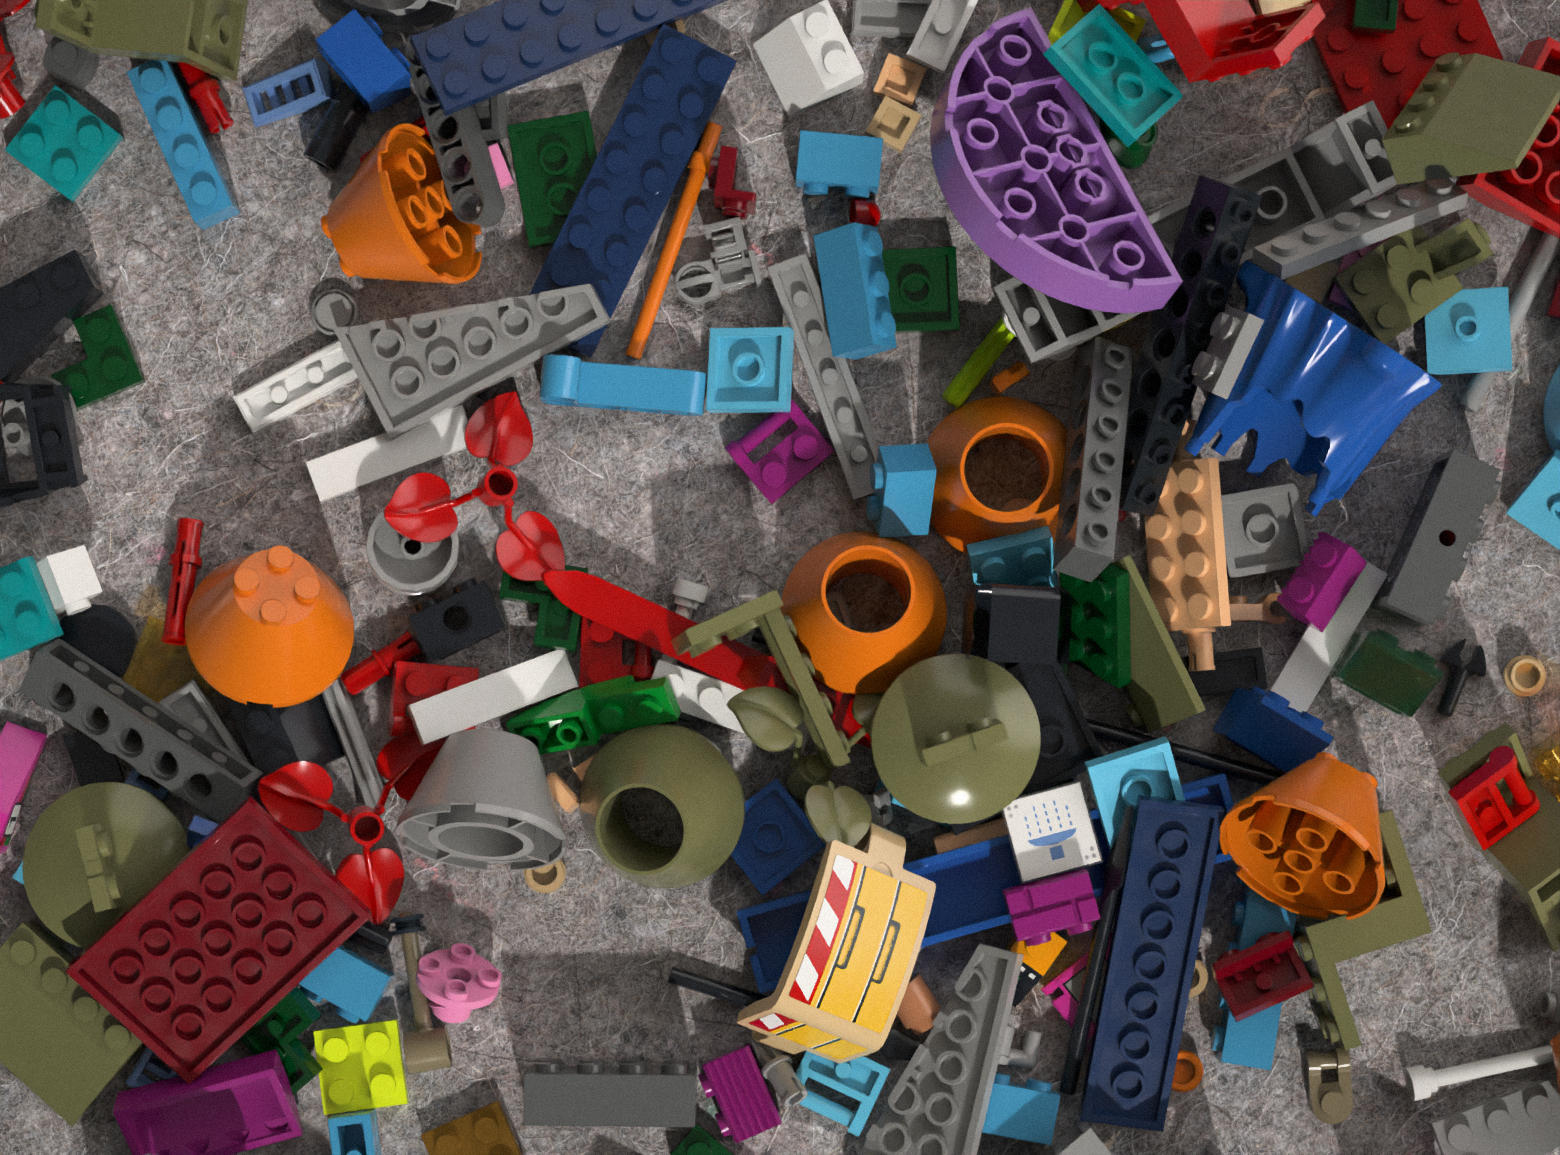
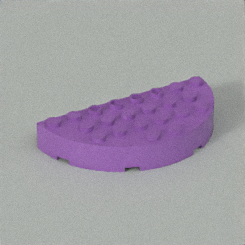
[930,8,1183,313]

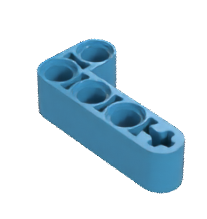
[539,355,707,416]

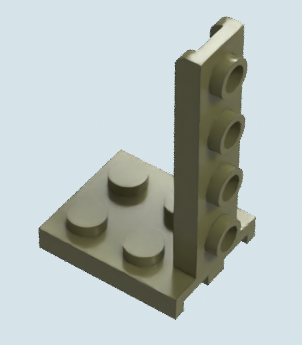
[1332,218,1494,344]
[671,589,851,770]

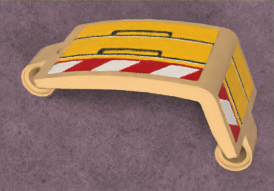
[736,823,936,1063]

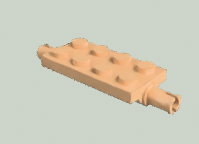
[1144,420,1231,672]

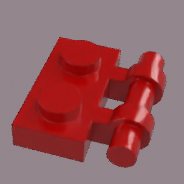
[579,616,655,689]

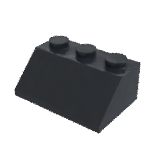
[224,693,345,777]

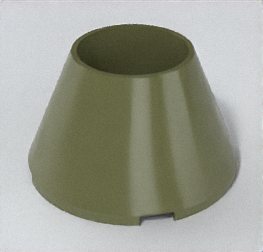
[580,723,745,889]

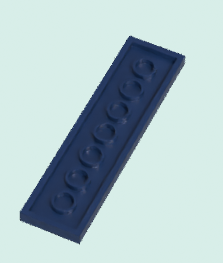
[410,0,728,116]
[529,24,737,359]
[1078,795,1225,1132]

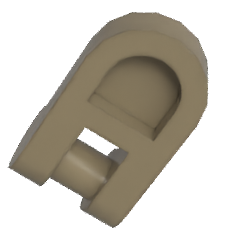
[1304,1047,1353,1124]

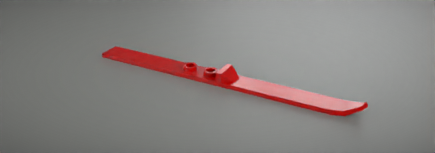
[541,569,871,749]

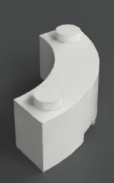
[36,545,103,616]

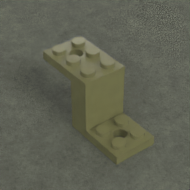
[34,0,248,81]
[1437,722,1560,952]
[1293,809,1432,1050]

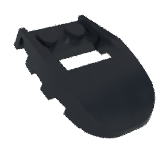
[0,383,88,507]

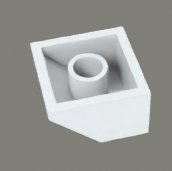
[753,0,864,119]

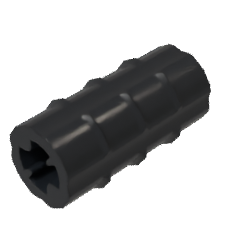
[303,82,368,173]

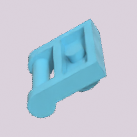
[790,1051,890,1137]

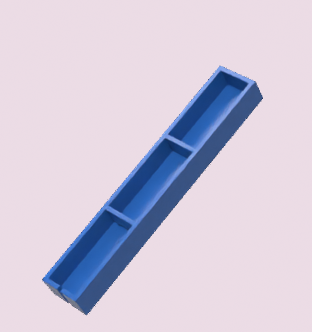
[737,773,1234,993]

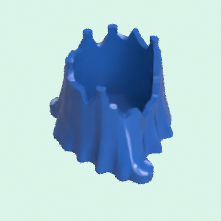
[1184,259,1442,517]

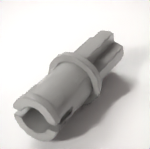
[747,1033,808,1107]

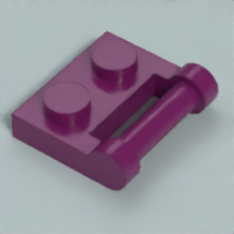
[723,399,835,505]

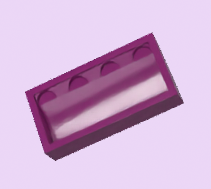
[113,1049,303,1155]

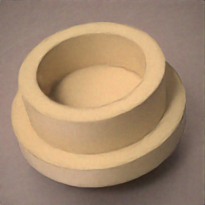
[1503,655,1546,697]

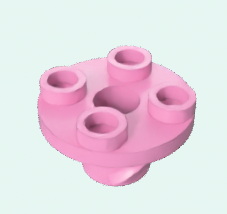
[415,943,502,1023]

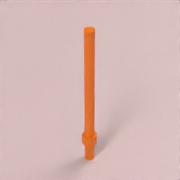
[625,122,723,360]

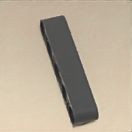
[404,31,505,227]

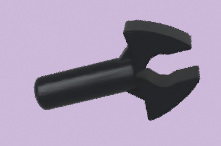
[1437,639,1486,717]

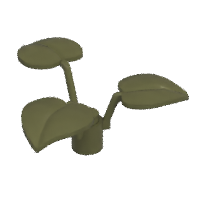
[726,686,884,847]

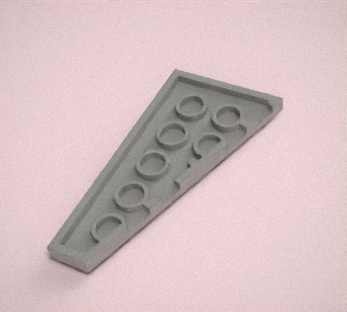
[333,284,611,440]
[858,943,1024,1155]

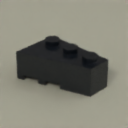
[0,250,104,383]

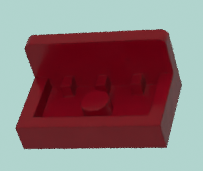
[708,146,757,220]
[1211,930,1313,1022]

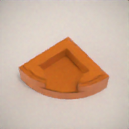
[989,361,1031,396]

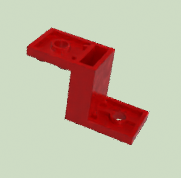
[1076,0,1326,83]

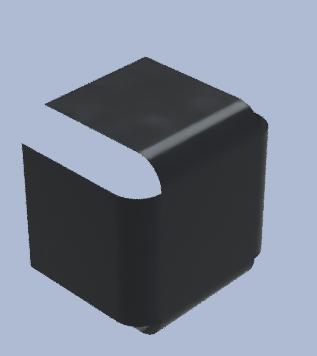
[961,582,1072,665]

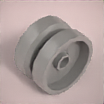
[366,510,459,598]

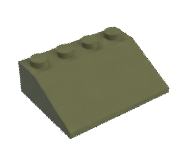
[1382,52,1560,185]
[1113,555,1206,733]
[0,920,145,1126]

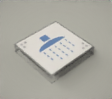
[1001,780,1103,884]

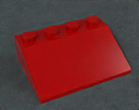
[1455,37,1560,239]

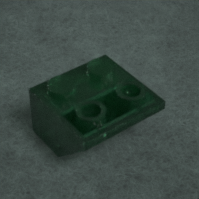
[1331,628,1444,718]

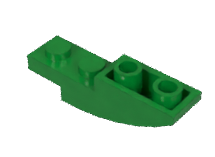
[506,675,681,755]

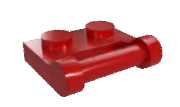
[388,661,479,737]
[1448,746,1540,851]

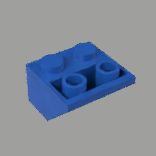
[315,9,412,114]
[1212,686,1334,773]

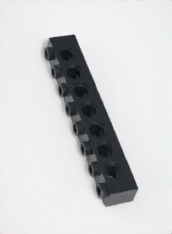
[1119,175,1262,516]

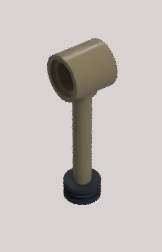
[390,912,452,1074]

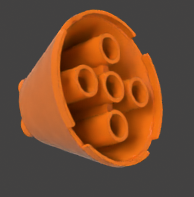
[321,124,483,284]
[184,545,354,708]
[1219,752,1385,920]

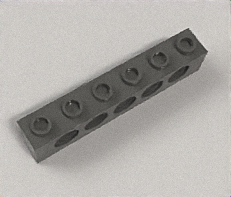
[1053,336,1134,582]
[19,638,264,823]

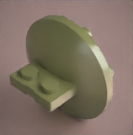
[870,653,1041,824]
[22,782,191,949]

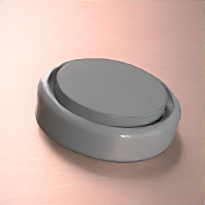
[311,288,359,337]

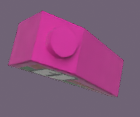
[0,721,47,854]

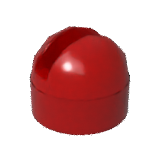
[849,198,881,226]

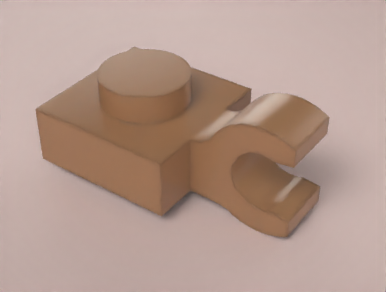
[1229,593,1285,625]

